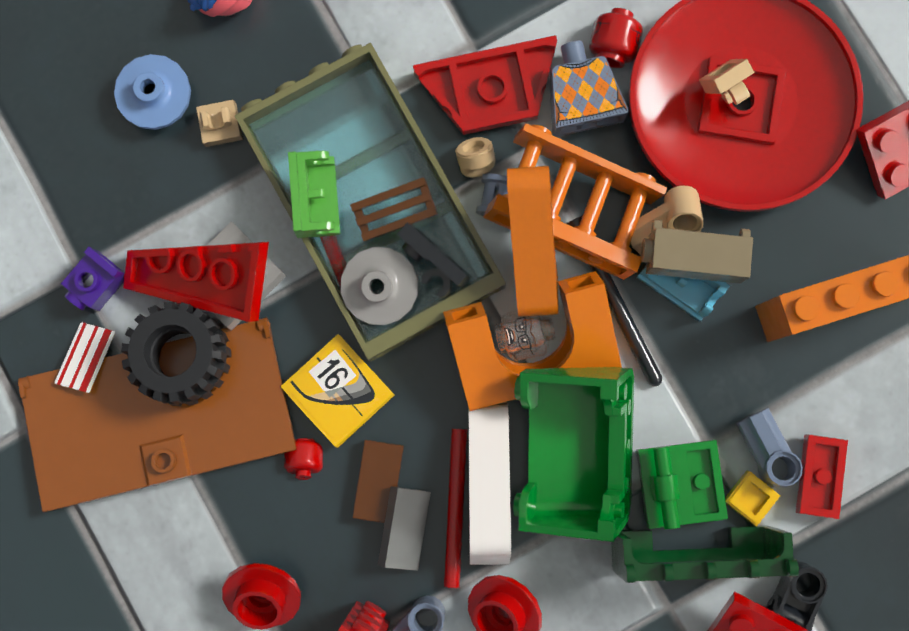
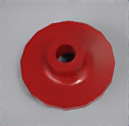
[222,563,301,630]
[468,575,542,631]

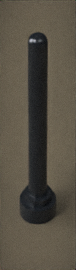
[566,215,663,387]

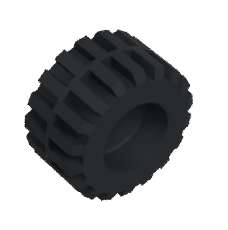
[121,302,231,407]

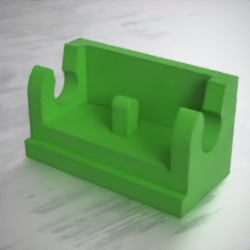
[288,151,341,238]

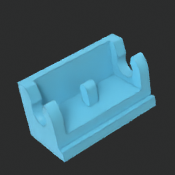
[636,263,730,322]

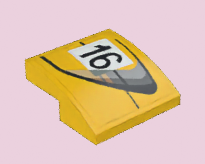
[281,334,395,448]

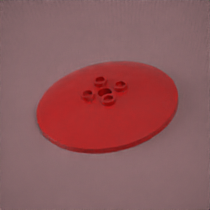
[629,0,864,212]

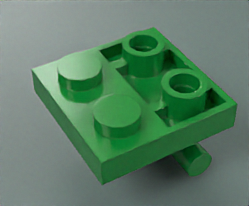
[636,440,728,529]

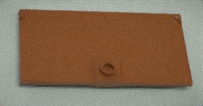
[18,317,297,512]

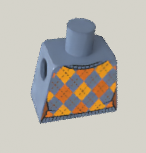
[550,41,628,137]

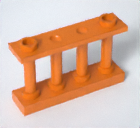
[483,123,667,280]

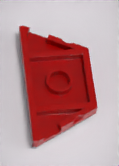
[413,35,558,135]

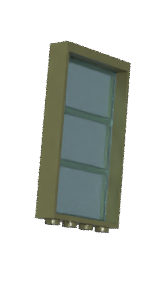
[235,42,506,362]

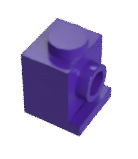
[61,247,125,311]

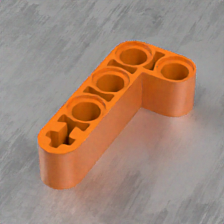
[507,166,559,317]

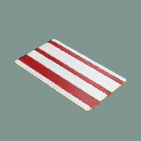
[55,322,115,393]

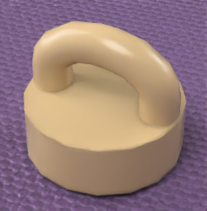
[455,137,495,178]

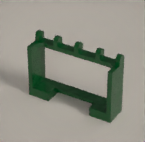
[611,525,799,583]

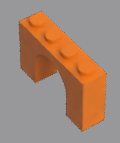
[755,255,909,342]
[443,271,622,411]

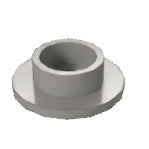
[341,247,419,325]

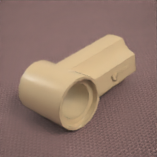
[631,185,703,255]

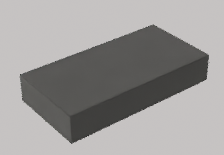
[378,486,431,571]

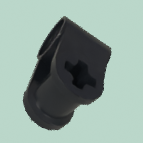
[765,561,828,631]

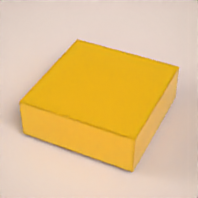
[725,470,781,527]

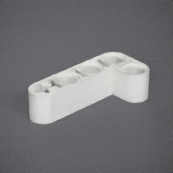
[469,404,511,565]

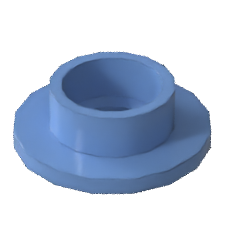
[114,54,191,130]

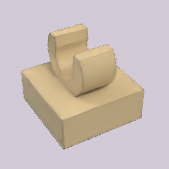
[699,59,754,105]
[196,100,243,147]

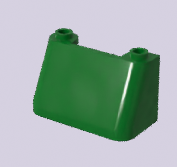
[513,367,634,542]

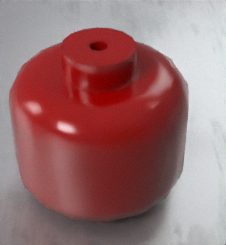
[284,438,323,480]

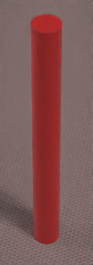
[444,429,467,588]

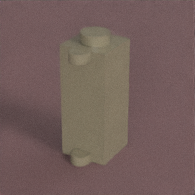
[641,220,753,284]

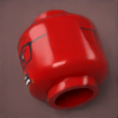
[589,8,643,69]

